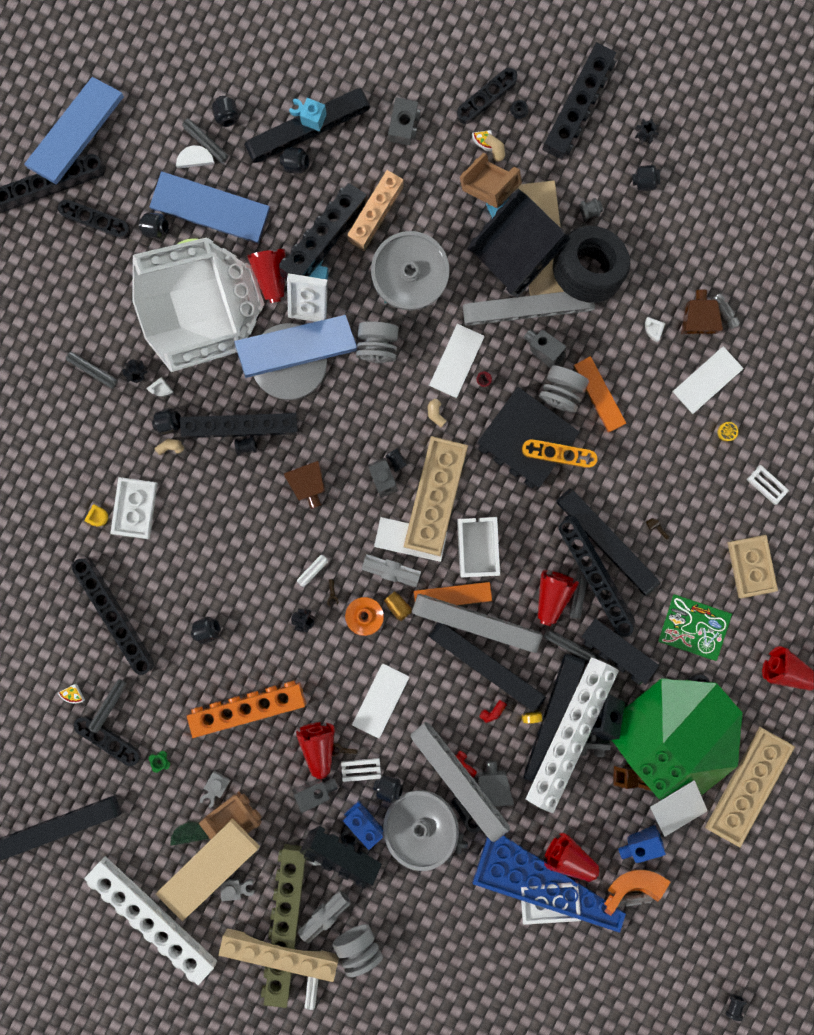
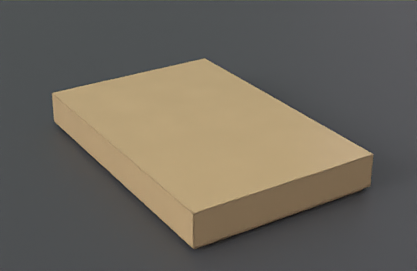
[727,535,778,599]

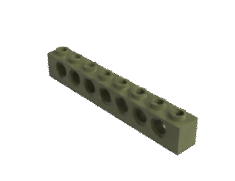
[261,844,306,1008]

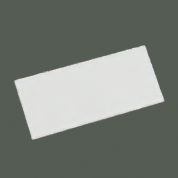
[429,324,485,398]
[672,346,744,414]
[374,517,447,562]
[352,663,409,738]

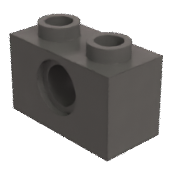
[388,97,421,146]

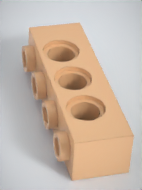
[347,170,403,251]

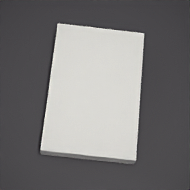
[287,273,328,322]
[110,477,158,539]
[521,880,581,925]

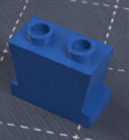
[343,800,383,850]

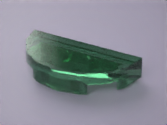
[170,822,209,846]

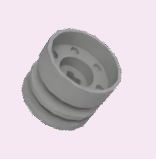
[356,322,399,363]
[539,366,589,412]
[332,924,383,977]

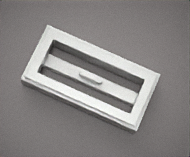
[746,465,789,505]
[341,758,381,782]

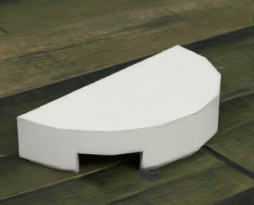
[176,145,215,168]

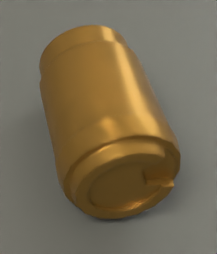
[384,591,412,621]

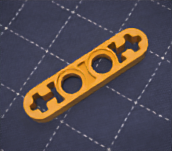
[522,439,597,468]

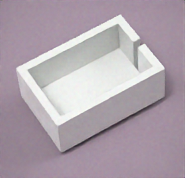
[457,517,500,577]

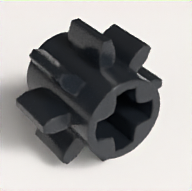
[635,119,659,144]
[122,359,148,383]
[291,608,315,632]

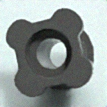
[579,198,603,222]

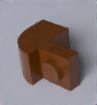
[613,765,651,791]

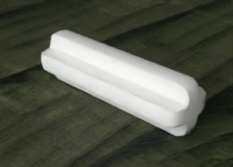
[297,555,328,587]
[305,977,318,1010]

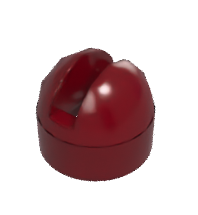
[476,371,492,387]

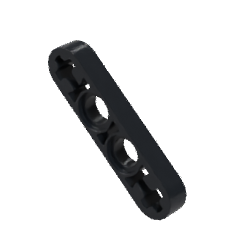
[457,68,518,124]
[58,199,131,239]
[74,716,141,766]

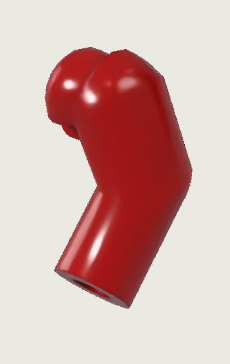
[479,700,507,723]
[455,751,477,778]

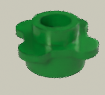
[149,751,171,773]

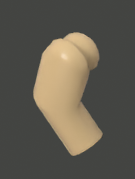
[484,133,505,162]
[428,399,447,428]
[154,439,184,456]

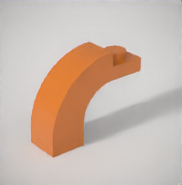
[604,870,671,916]

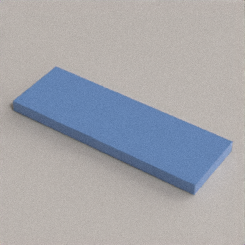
[24,77,124,185]
[149,171,270,244]
[234,315,357,378]

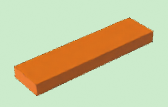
[573,356,626,433]
[414,582,492,605]

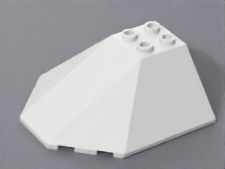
[132,237,264,372]

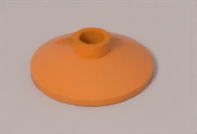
[345,597,384,636]

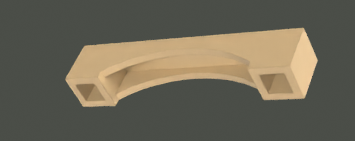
[218,928,339,982]

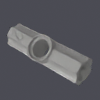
[361,554,421,587]
[297,890,351,944]

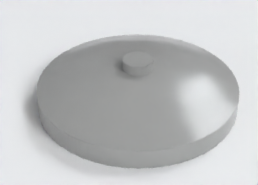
[371,231,449,311]
[254,323,327,400]
[383,790,459,871]

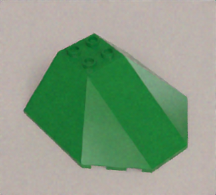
[612,678,743,800]

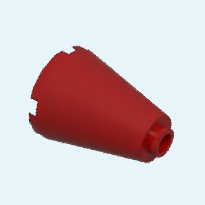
[247,249,286,303]
[538,570,579,626]
[762,646,814,691]
[296,722,335,779]
[544,833,599,882]

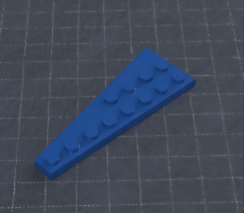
[472,836,626,933]

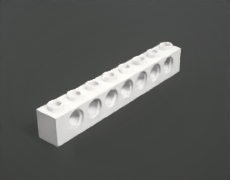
[526,657,619,813]
[84,856,217,985]

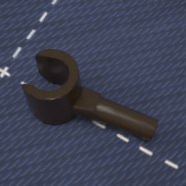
[645,518,670,540]
[327,579,339,606]
[332,743,358,757]

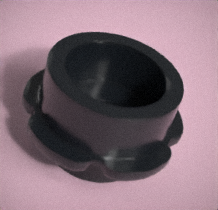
[510,100,529,119]

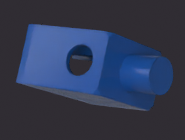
[618,825,666,863]

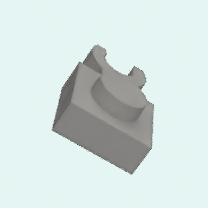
[200,770,231,808]
[220,878,255,901]

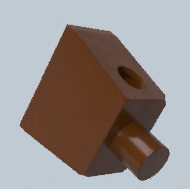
[681,289,723,334]
[284,461,325,509]

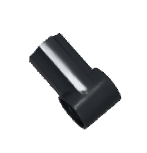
[451,797,481,832]

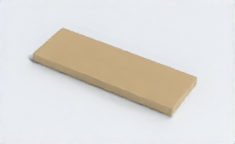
[517,180,564,296]
[403,436,468,556]
[705,727,795,848]
[156,819,260,922]

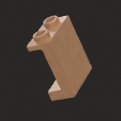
[460,153,522,209]
[199,791,262,839]

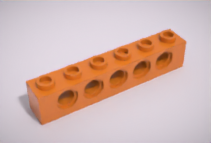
[187,680,306,738]

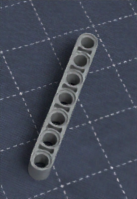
[463,292,595,326]
[412,594,543,653]
[410,722,510,842]

